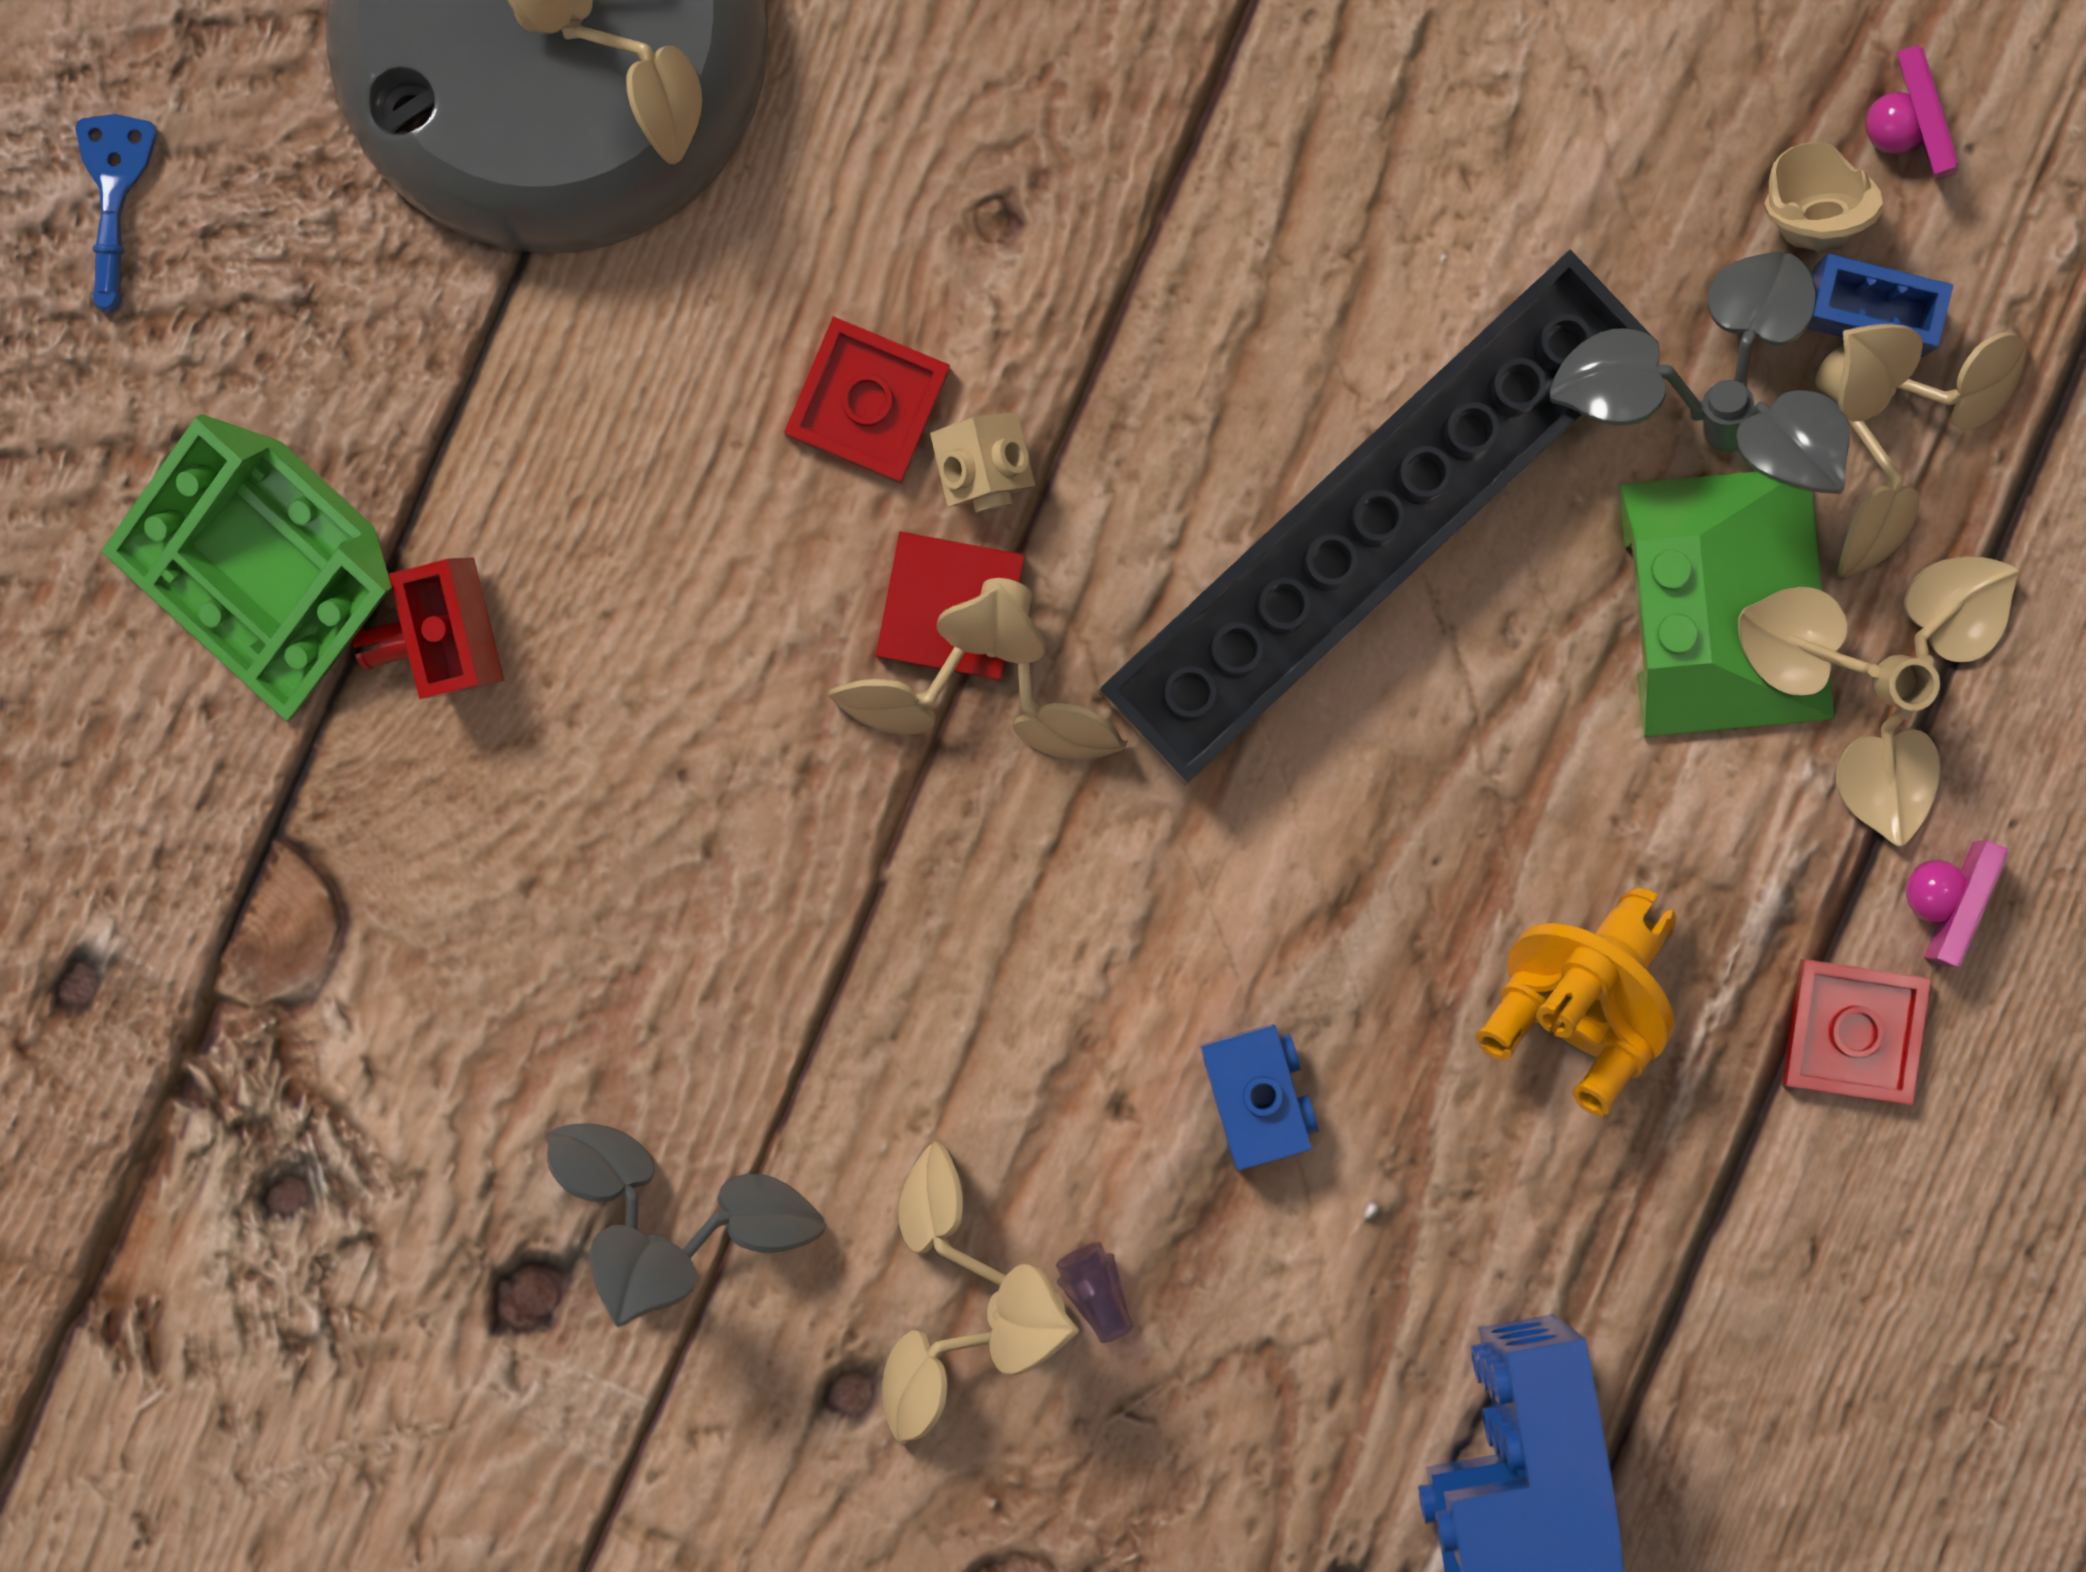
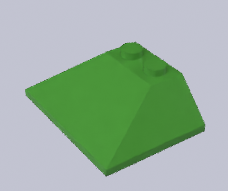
[101,414,392,722]
[1619,472,1835,737]

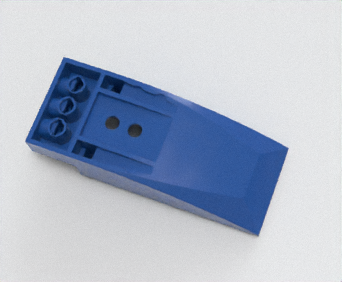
[1418,1314,1624,1572]

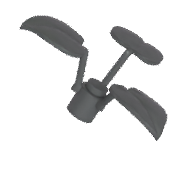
[1550,251,1850,494]
[546,1123,826,1327]

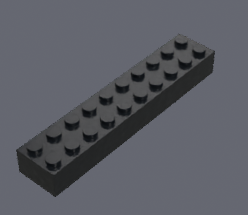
[1098,249,1659,785]

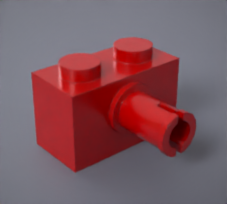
[353,557,505,699]

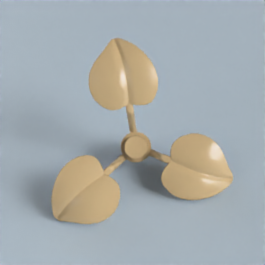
[507,0,702,165]
[1815,324,2027,578]
[1738,556,2020,846]
[828,578,1128,760]
[882,1141,1079,1444]

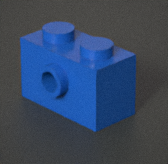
[1807,254,1954,357]
[1199,1024,1319,1171]

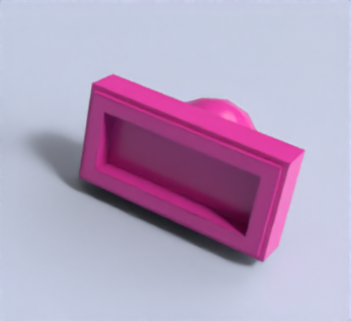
[1865,45,1958,181]
[1905,840,2009,967]

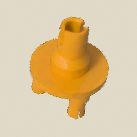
[1475,888,1677,1117]

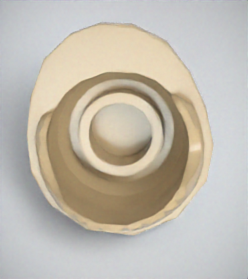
[1764,142,1884,253]

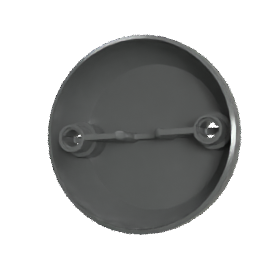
[326,0,769,254]

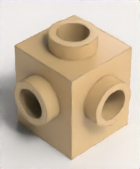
[930,412,1035,514]

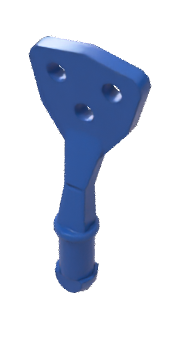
[75,114,158,314]

